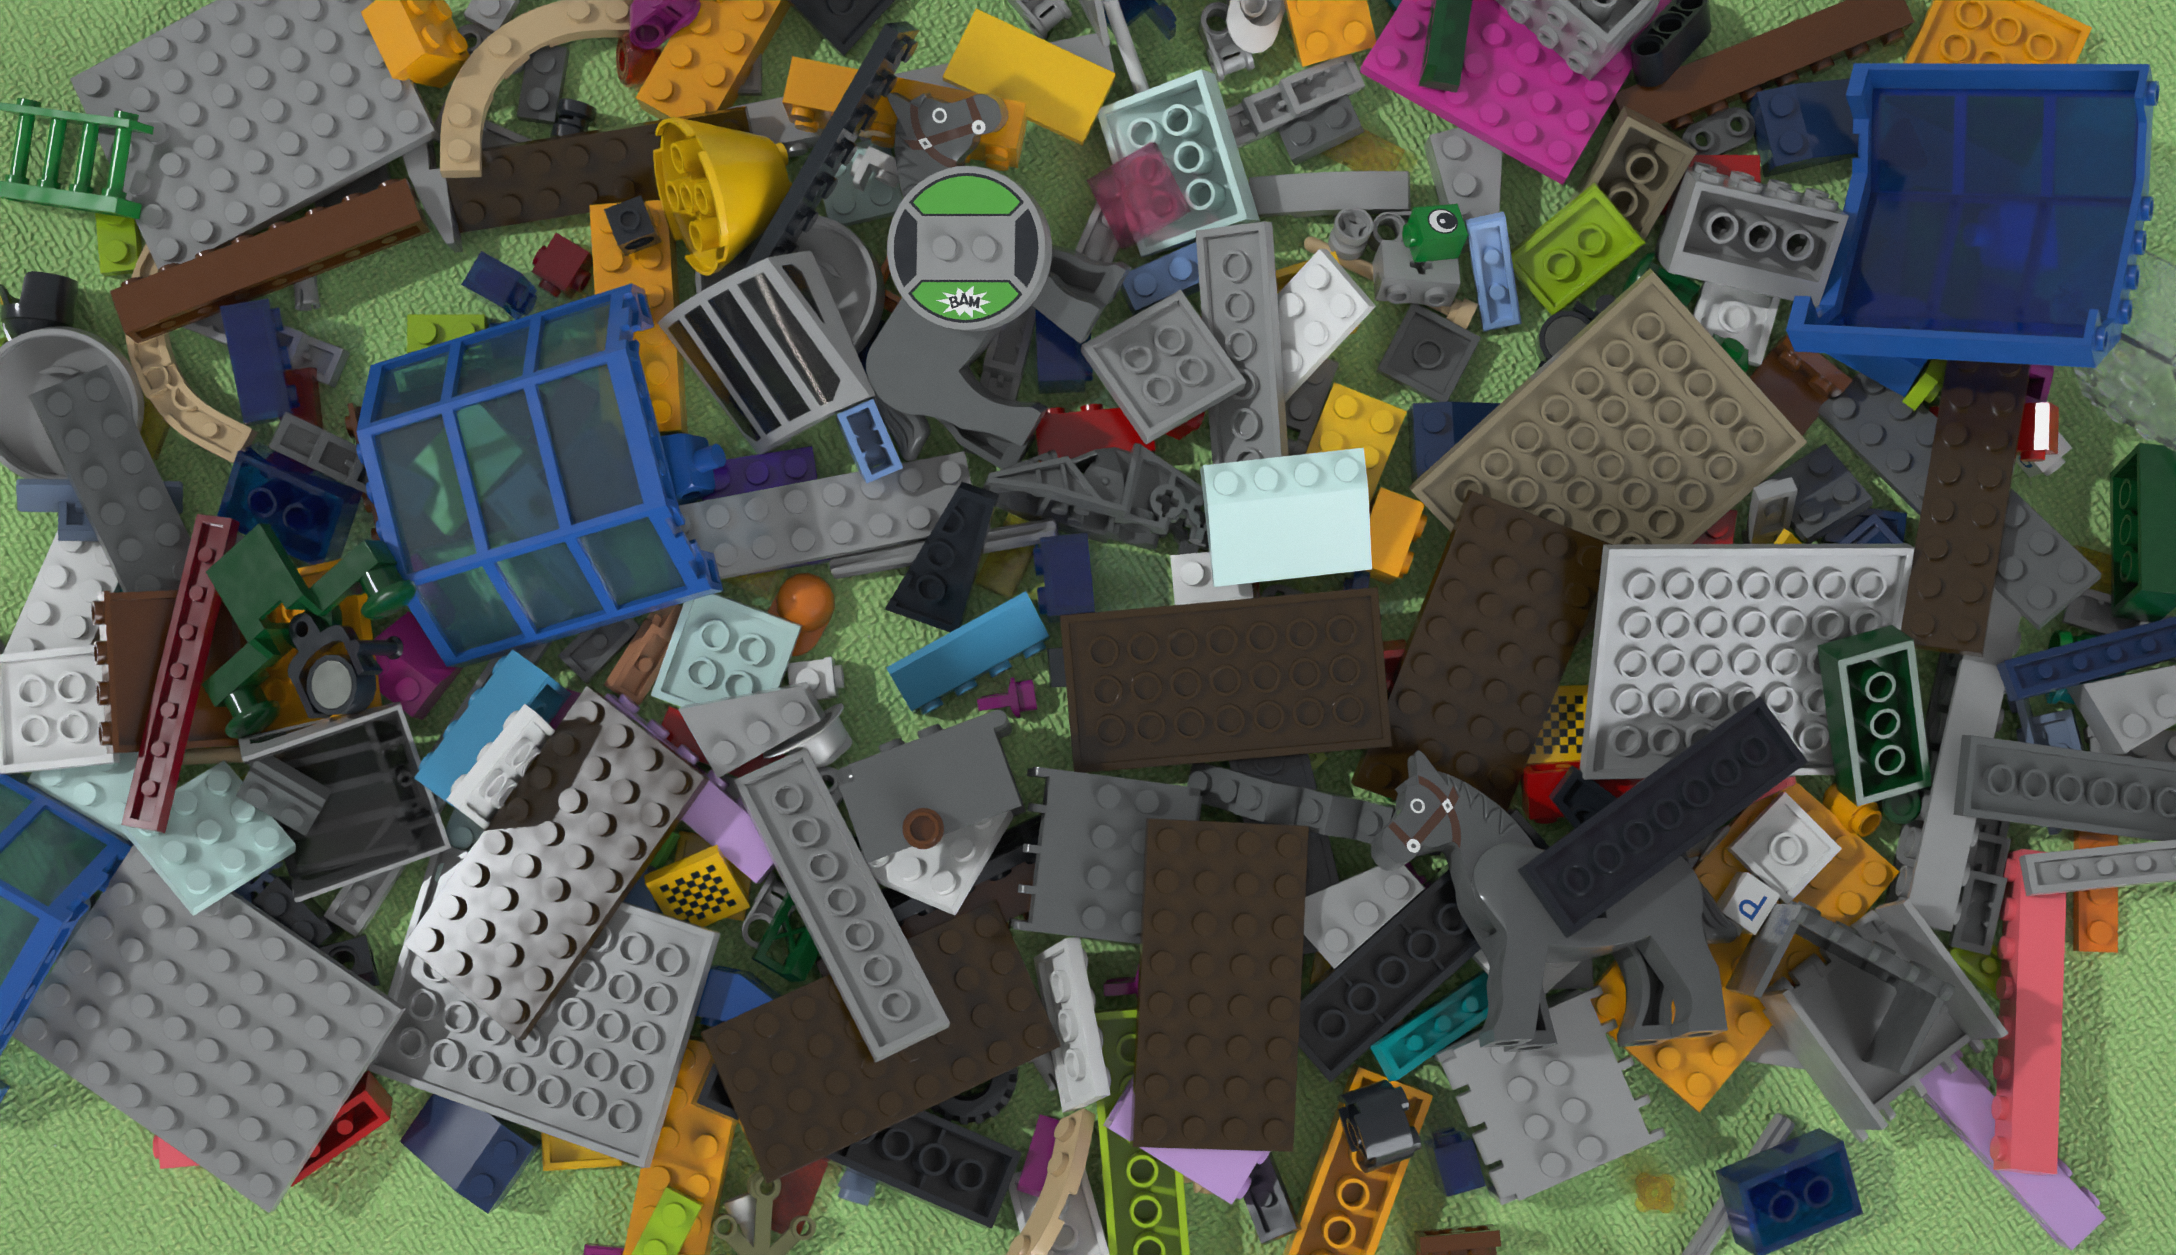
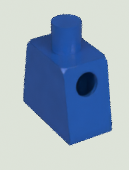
[660,433,726,506]

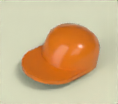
[767,573,835,656]

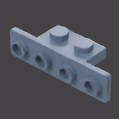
[16,479,183,541]
[2007,695,2084,835]

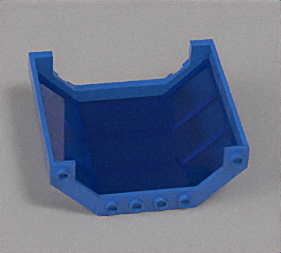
[1786,63,2160,368]

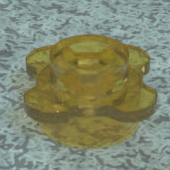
[1635,1172,1675,1214]

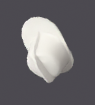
[1226,0,1286,54]
[763,703,852,768]

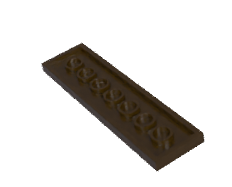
[446,106,753,233]
[1901,360,2032,657]

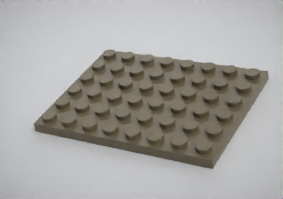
[1409,269,1807,646]

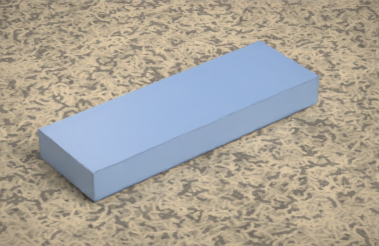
[1465,212,1522,331]

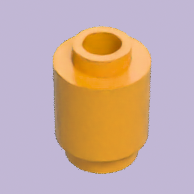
[1823,783,1882,837]

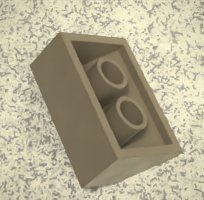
[1567,106,1697,254]

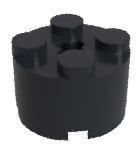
[1337,1079,1422,1173]

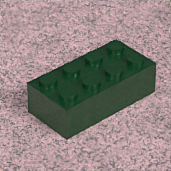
[2110,443,2176,622]
[1817,625,1932,807]

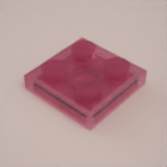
[1087,142,1191,249]

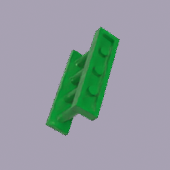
[0,98,154,219]

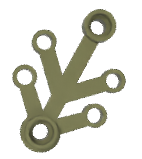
[711,1169,816,1255]

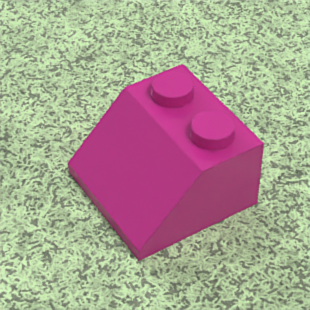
[374,611,464,720]

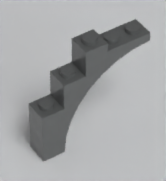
[1187,762,1441,856]

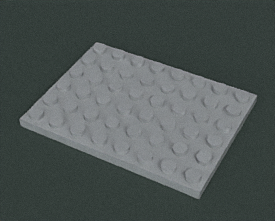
[70,0,440,269]
[1580,543,1915,780]
[12,845,406,1213]
[366,845,721,1168]

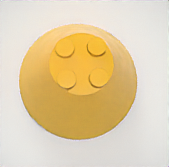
[653,117,792,276]

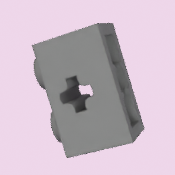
[1372,240,1460,307]

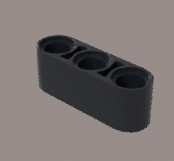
[1631,0,1711,87]

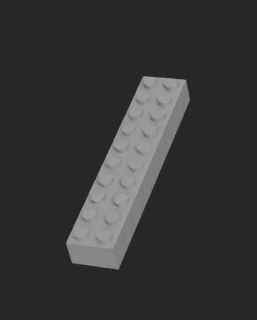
[1884,588,2023,932]

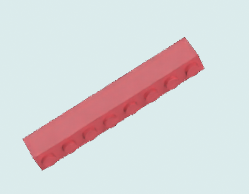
[1990,849,2067,1175]

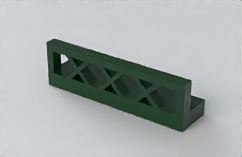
[1418,0,1472,93]
[751,835,862,982]

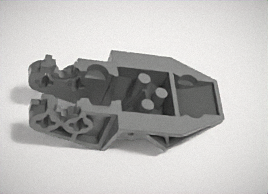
[983,443,1209,555]

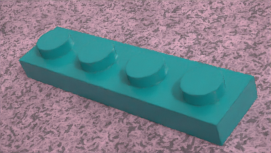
[1370,970,1488,1082]

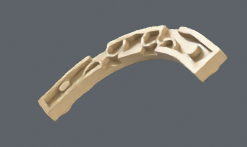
[440,0,630,178]
[125,244,258,467]
[1006,1108,1096,1255]

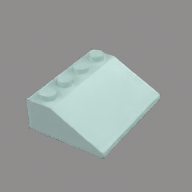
[1098,69,1260,257]
[1200,448,1372,587]

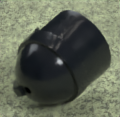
[0,271,79,341]

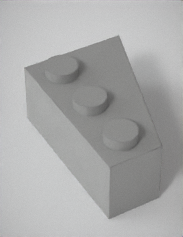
[1424,127,1502,254]
[2066,665,2176,755]
[678,682,826,778]
[1304,865,1425,969]

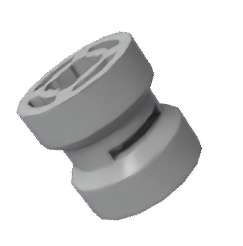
[1328,207,1373,260]

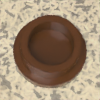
[902,808,944,849]

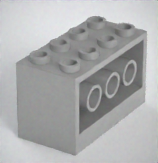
[1495,0,1660,81]
[1654,162,1849,306]

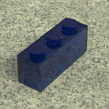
[220,299,300,426]

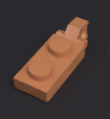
[604,604,683,706]

